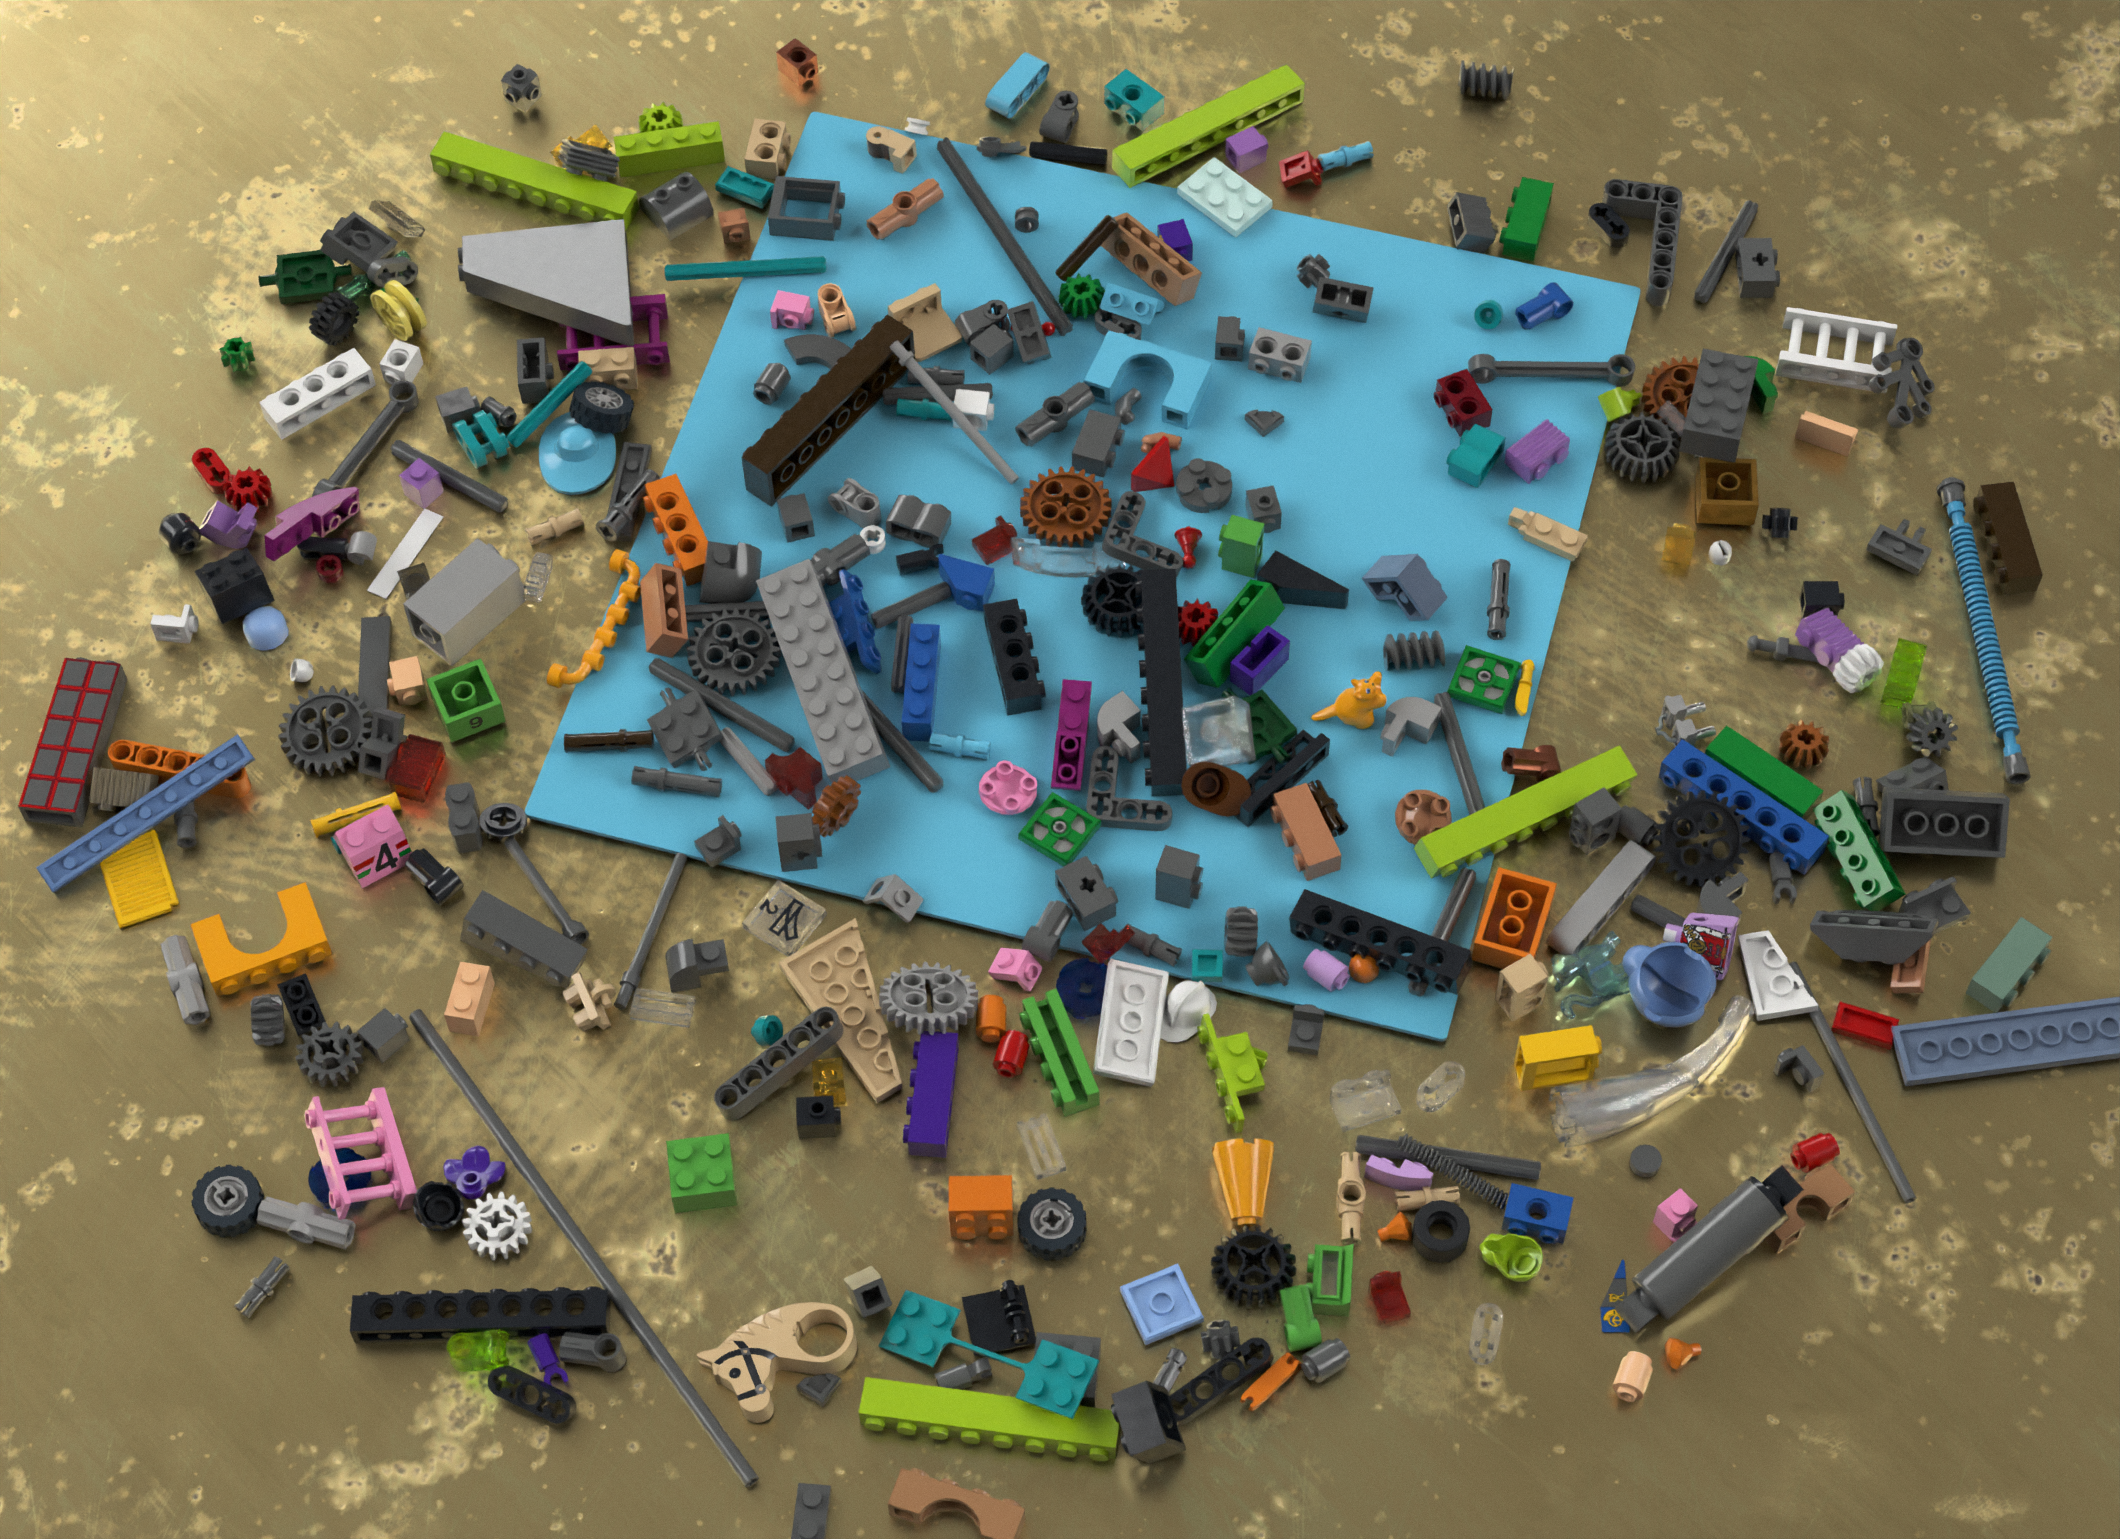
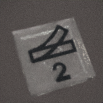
[742,880,827,957]

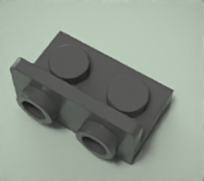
[1899,877,1971,934]

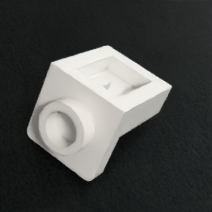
[150,604,199,643]

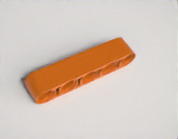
[108,740,251,798]

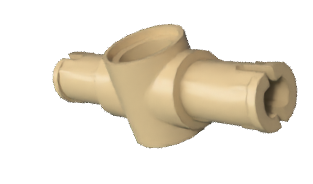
[1336,1152,1366,1245]

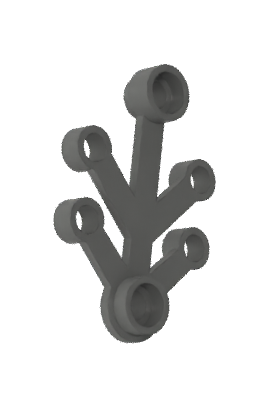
[1869,338,1935,429]

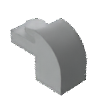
[1097,691,1141,763]
[1380,697,1442,757]

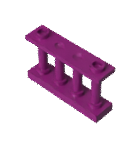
[557,294,670,371]

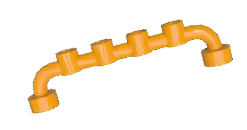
[547,549,641,688]

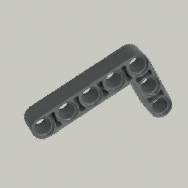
[1602,179,1683,306]

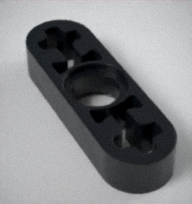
[488,1365,576,1424]

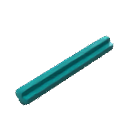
[506,361,592,447]

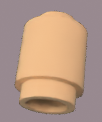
[1612,1351,1653,1402]

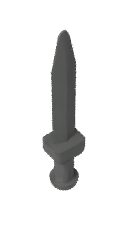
[1747,635,1819,663]

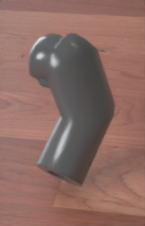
[1115,388,1142,425]

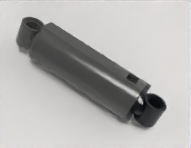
[1614,1165,1804,1333]

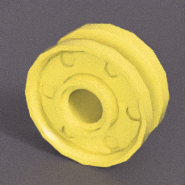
[370,280,427,341]

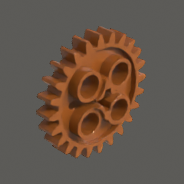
[1641,356,1699,437]
[1020,466,1112,549]

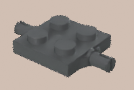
[646,688,724,771]

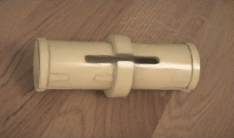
[525,508,584,546]
[1395,1185,1460,1212]

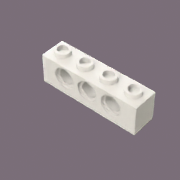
[259,348,376,440]

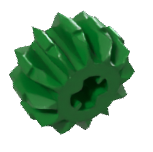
[1059,273,1105,320]

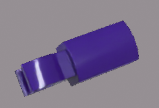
[527,1333,569,1386]

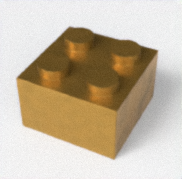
[1695,457,1759,525]

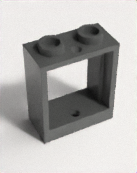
[768,176,845,240]

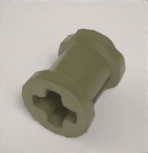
[1902,701,1936,729]

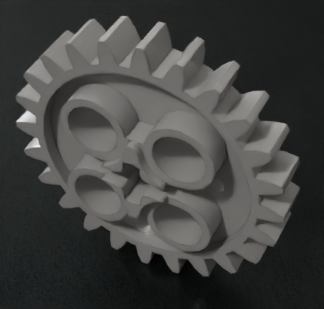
[879,962,978,1035]

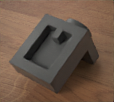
[694,815,742,868]
[1288,1004,1325,1056]
[1774,1045,1825,1092]

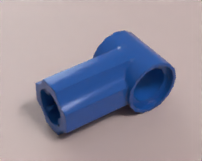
[1515,282,1574,329]

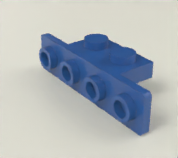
[829,569,882,674]

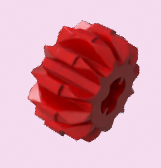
[223,466,272,513]
[1178,598,1218,647]

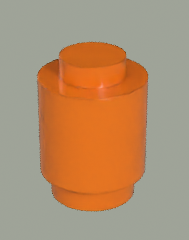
[975,995,1007,1043]

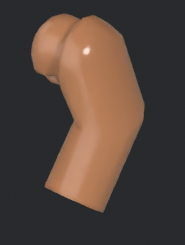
[1140,432,1182,453]

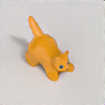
[1311,671,1387,729]

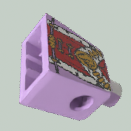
[1663,913,1739,980]

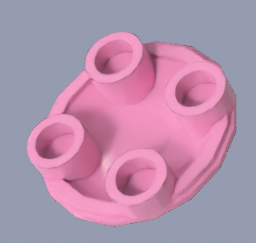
[979,760,1037,815]

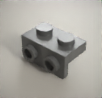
[1876,757,1949,793]

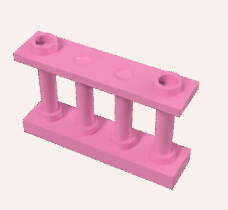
[305,1087,417,1220]

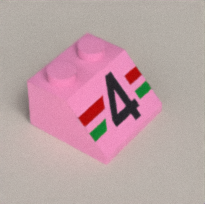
[333,804,412,889]

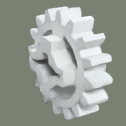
[463,1192,532,1261]

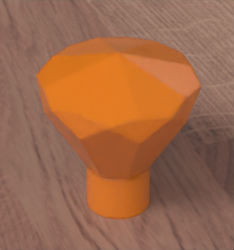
[1377,1211,1412,1242]
[1665,1338,1701,1370]

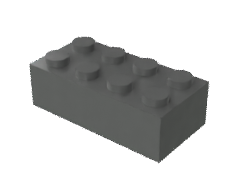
[1679,348,1759,463]
[1879,787,2010,858]

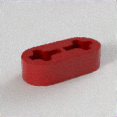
[192,448,230,494]

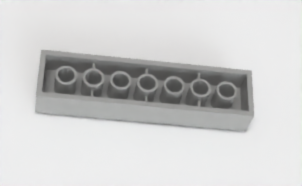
[756,559,890,783]

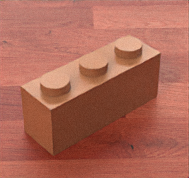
[640,563,688,658]
[1270,783,1342,881]

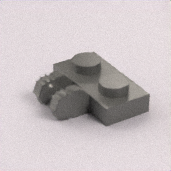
[1866,519,1932,575]

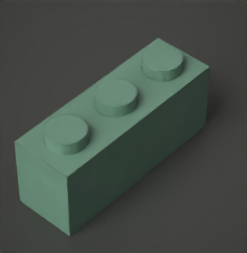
[1966,917,2052,1013]

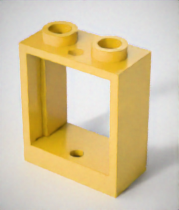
[1514,1025,1602,1091]

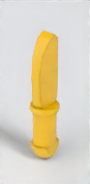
[1515,659,1535,716]

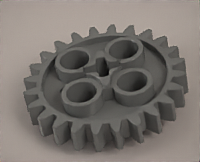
[687,608,782,696]
[278,685,372,777]

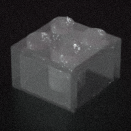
[1181,696,1256,767]

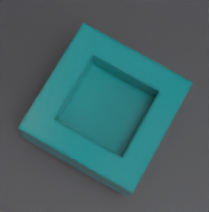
[1192,949,1223,982]

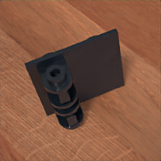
[962,1280,1036,1357]

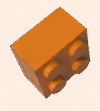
[949,1175,1014,1240]

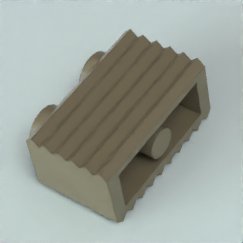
[89,767,159,812]

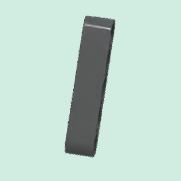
[714,1006,844,1120]

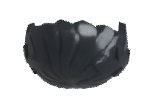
[413,1181,464,1231]

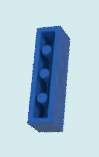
[901,623,941,742]

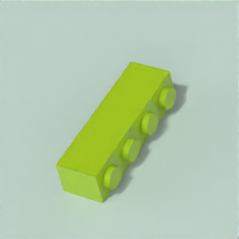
[613,121,725,178]

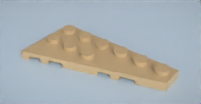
[779,918,903,1104]

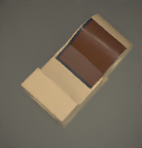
[866,126,917,174]

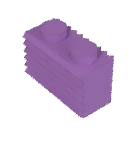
[1504,419,1570,484]
[1795,608,1864,673]

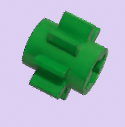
[219,337,255,372]

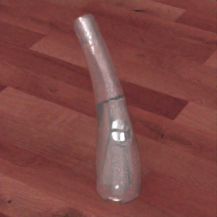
[1549,995,1756,1148]

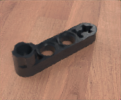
[1170,1337,1274,1426]

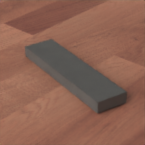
[607,442,652,542]
[358,616,392,719]

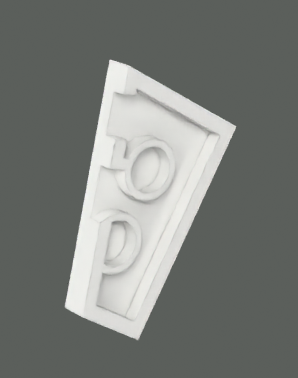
[1738,930,1818,1021]

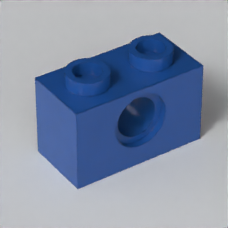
[1502,1183,1574,1244]

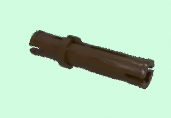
[564,729,654,753]

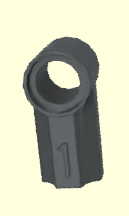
[1022,900,1073,962]
[559,1332,626,1372]

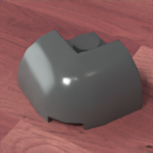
[699,541,762,604]

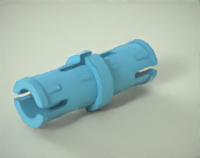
[1318,141,1374,171]
[929,732,991,760]

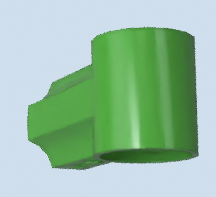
[1279,1284,1322,1352]

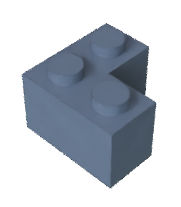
[1362,554,1448,621]

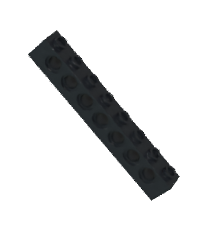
[350,1286,611,1343]

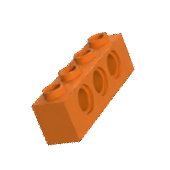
[642,473,708,586]

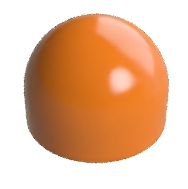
[1349,953,1379,983]

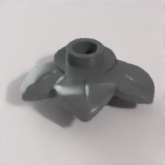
[976,136,1027,157]

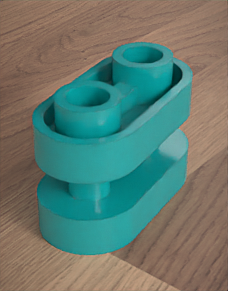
[452,410,510,469]

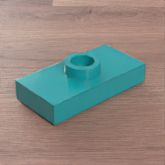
[715,166,774,209]

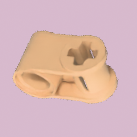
[817,283,856,338]

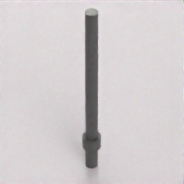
[614,853,687,1010]

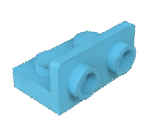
[1100,282,1165,325]

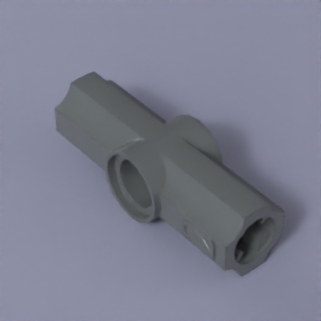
[1015,382,1095,447]
[810,534,870,586]

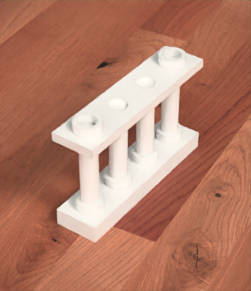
[1775,307,1897,393]

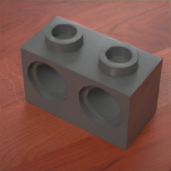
[1569,787,1622,855]

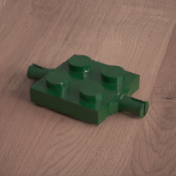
[258,250,353,304]
[1215,687,1297,765]

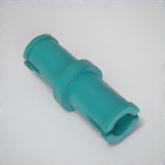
[896,398,952,422]

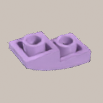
[1364,1155,1433,1191]

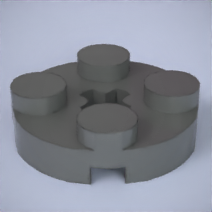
[1176,458,1232,513]

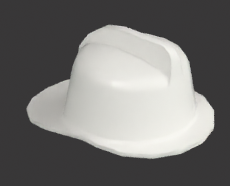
[1160,981,1217,1043]

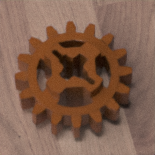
[812,775,861,837]

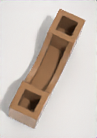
[888,1468,1026,1539]

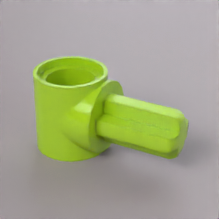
[1597,387,1642,422]

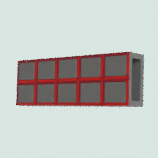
[18,657,127,827]

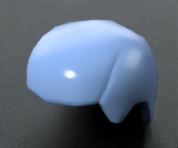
[242,606,289,651]

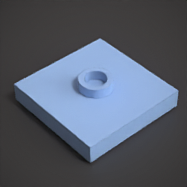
[1120,1264,1204,1345]

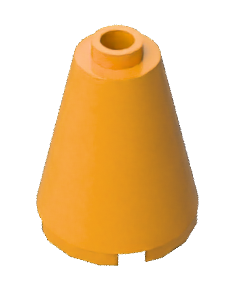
[1212,1138,1274,1227]

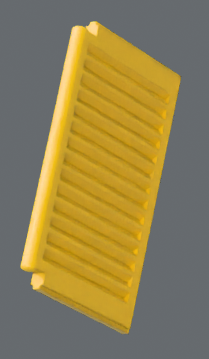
[99,830,179,929]

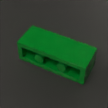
[1499,177,1554,262]

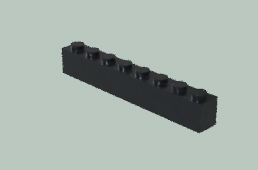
[1135,569,1187,796]

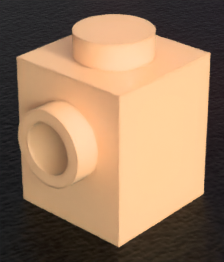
[387,656,428,706]

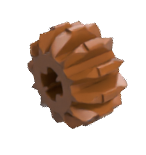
[1779,719,1830,771]

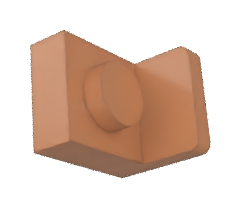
[718,208,751,244]

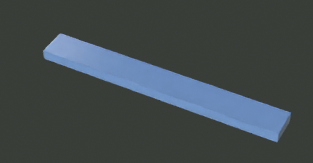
[36,734,255,893]

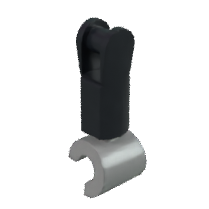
[297,531,377,565]

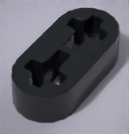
[1588,203,1630,248]

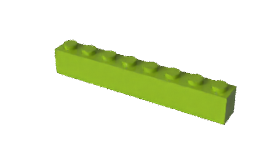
[1112,64,1305,188]
[430,131,639,231]
[1414,745,1637,879]
[859,1377,1121,1461]

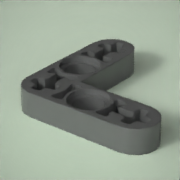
[1102,491,1183,577]
[1086,746,1172,831]

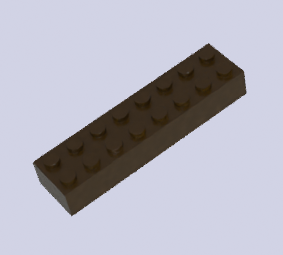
[741,314,915,507]

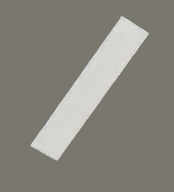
[367,508,444,599]

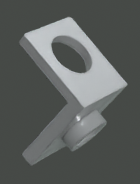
[863,874,924,923]

